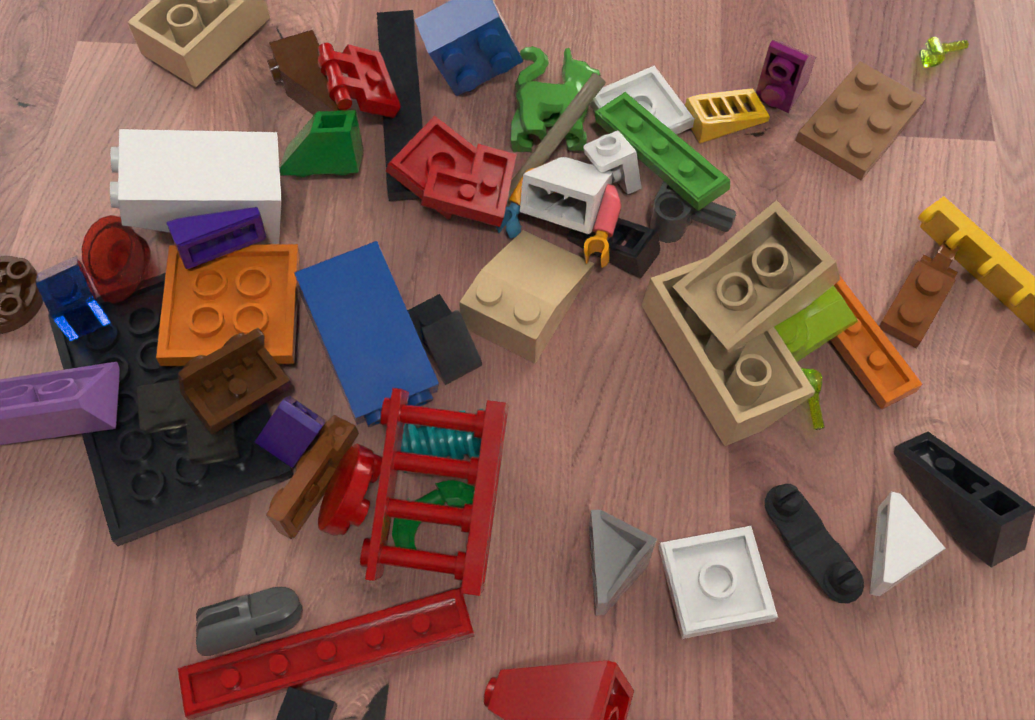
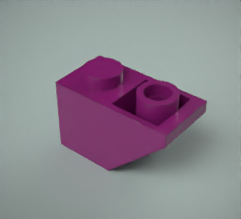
[756,40,816,113]

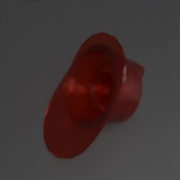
[81,215,151,303]

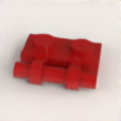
[318,43,401,118]

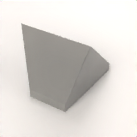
[589,510,657,616]

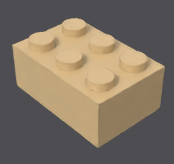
[127,0,270,88]

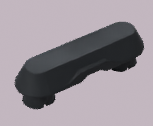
[765,484,864,604]

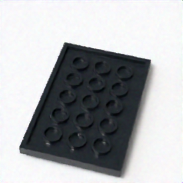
[48,273,293,546]

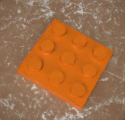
[156,244,300,366]

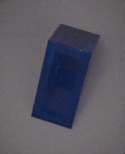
[36,255,111,342]

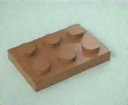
[795,61,926,181]

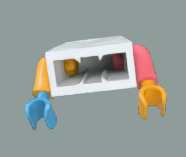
[496,157,621,268]

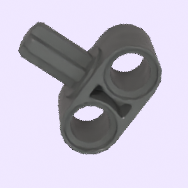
[650,181,736,243]

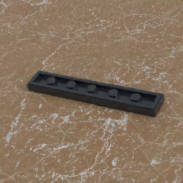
[377,10,423,201]

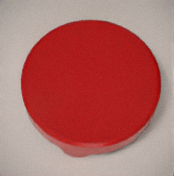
[318,443,382,536]

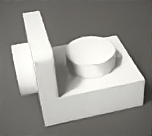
[583,130,642,195]

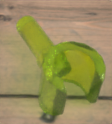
[919,36,969,68]
[801,368,825,430]

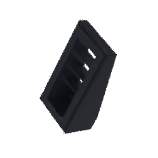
[567,218,660,278]

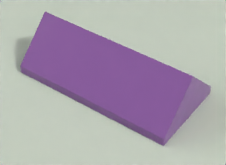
[0,362,120,445]

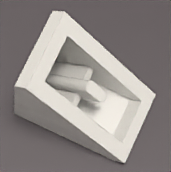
[870,492,945,596]

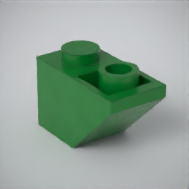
[279,110,364,177]

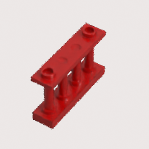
[360,388,509,596]

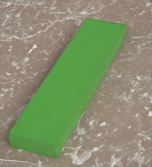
[594,92,730,211]

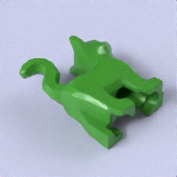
[511,46,601,152]

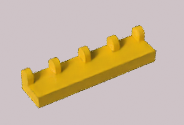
[918,196,1035,332]

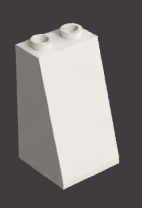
[110,129,281,245]

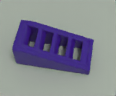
[166,207,267,269]

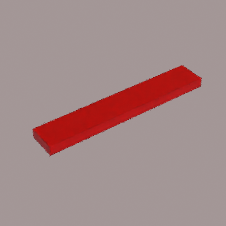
[178,587,474,720]

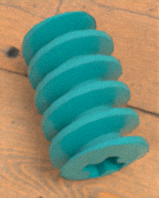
[401,408,483,473]

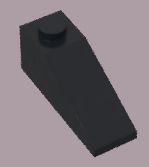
[894,431,1035,568]

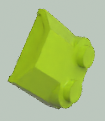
[774,285,858,362]

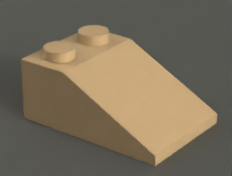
[672,200,840,353]
[459,230,595,363]

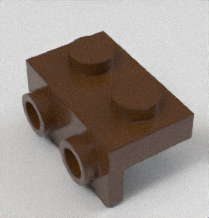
[178,328,290,435]

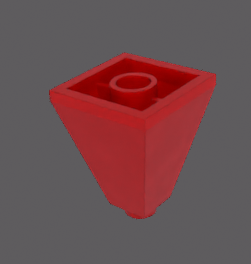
[484,660,634,720]

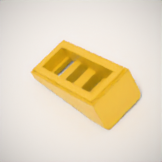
[685,88,770,144]

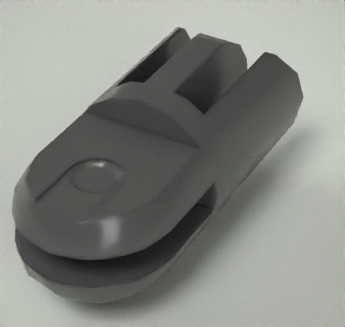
[196,587,302,656]

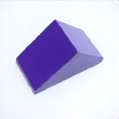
[255,395,326,468]

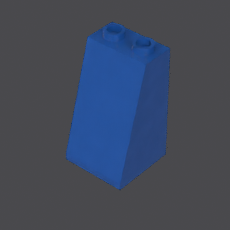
[294,241,439,427]

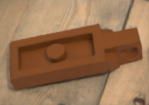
[879,240,960,349]
[266,415,359,539]

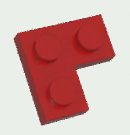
[421,144,517,227]

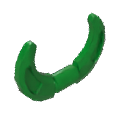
[392,480,475,571]

